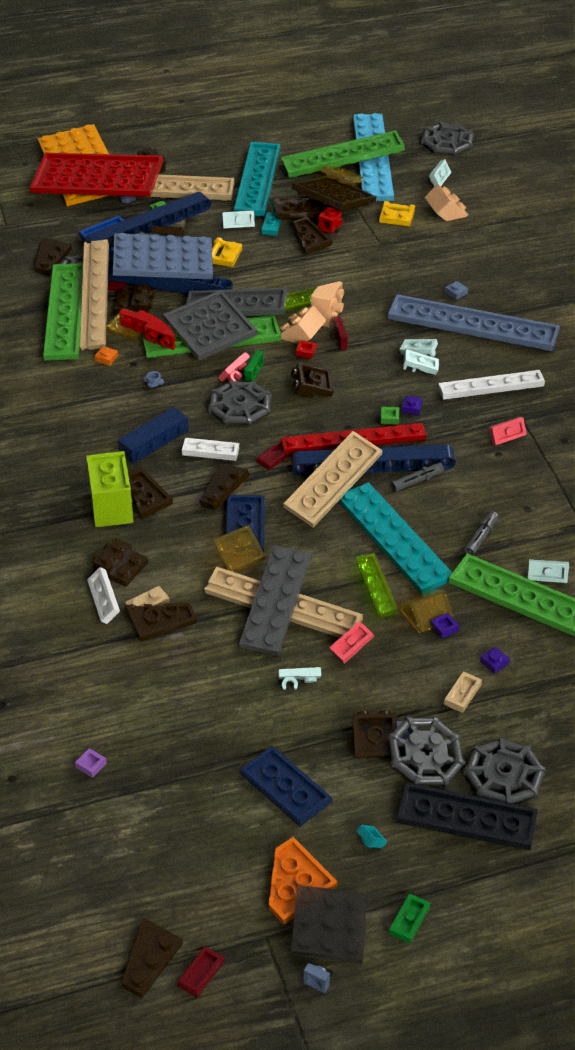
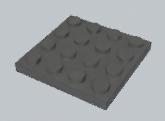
[163,290,257,361]

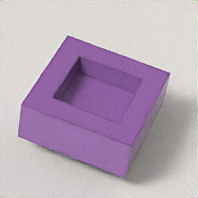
[75,748,107,778]

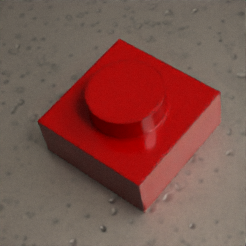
[296,340,317,359]

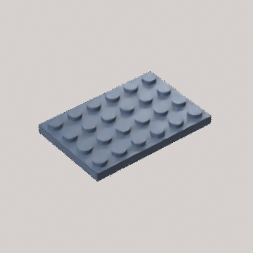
[113,233,213,279]

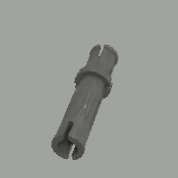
[390,462,444,493]
[464,511,499,556]

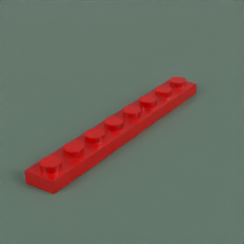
[281,423,427,454]

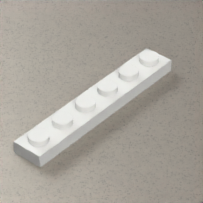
[438,370,545,400]

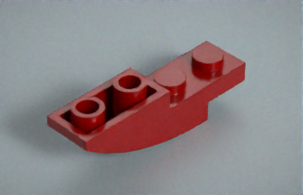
[119,308,175,350]

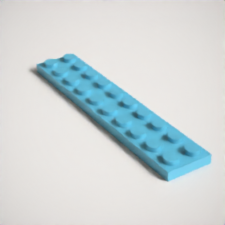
[353,113,394,201]

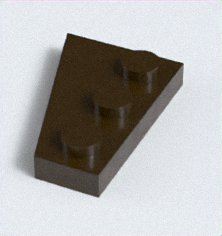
[293,217,332,255]
[152,226,187,236]
[34,237,72,276]
[200,463,250,510]
[128,468,173,519]
[126,603,197,641]
[122,917,183,999]

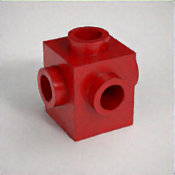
[318,207,342,234]

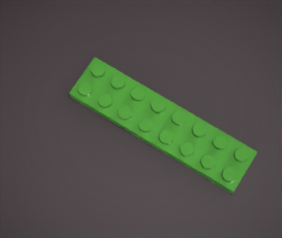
[281,130,405,178]
[43,263,83,360]
[142,315,281,358]
[449,554,575,637]

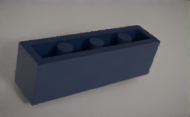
[118,407,188,464]

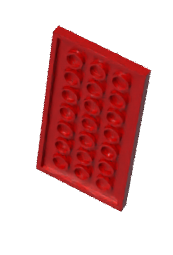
[30,152,163,197]

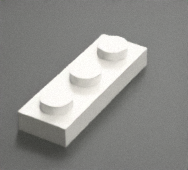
[182,438,239,461]
[87,567,120,624]

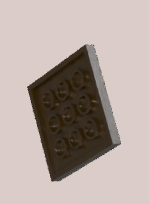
[291,176,377,211]

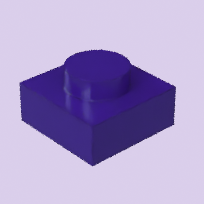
[402,396,423,415]
[430,613,459,638]
[480,646,510,674]

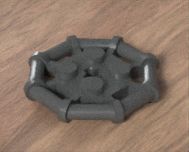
[421,122,475,155]
[208,380,272,425]
[387,716,465,787]
[463,737,546,804]

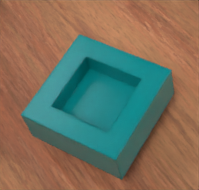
[357,824,388,848]

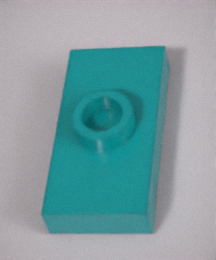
[261,212,282,236]

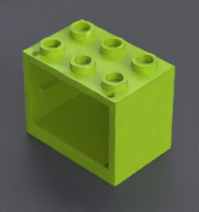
[86,451,133,528]

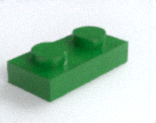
[243,350,264,382]
[389,893,431,944]

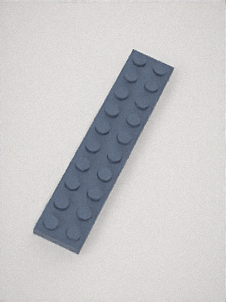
[388,294,560,351]

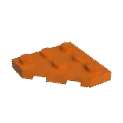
[269,837,338,925]

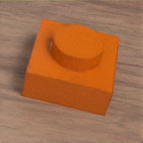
[94,346,118,366]

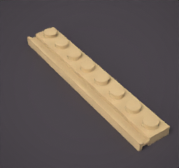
[80,240,109,351]
[204,567,363,638]

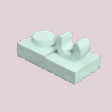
[429,159,451,187]
[222,210,255,228]
[399,339,438,358]
[403,349,439,375]
[527,559,569,583]
[278,667,321,690]

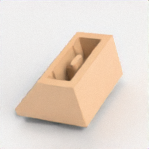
[425,184,468,221]
[311,281,344,328]
[280,305,326,345]

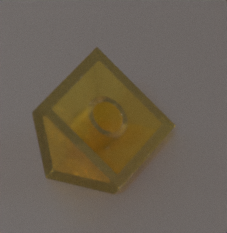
[398,589,454,633]

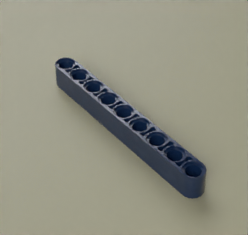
[84,192,211,249]
[108,257,233,294]
[291,445,456,476]

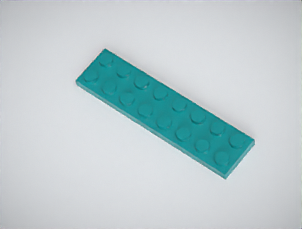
[234,142,280,216]
[338,482,452,595]

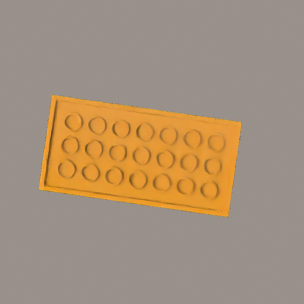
[37,124,110,207]

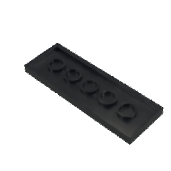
[397,782,538,851]

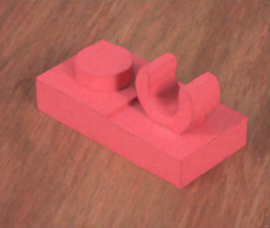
[218,352,250,382]
[489,417,527,445]
[329,621,374,664]

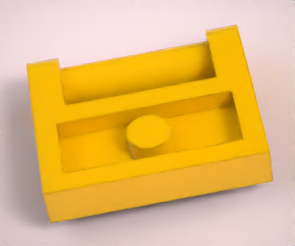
[379,201,415,226]
[212,237,242,267]

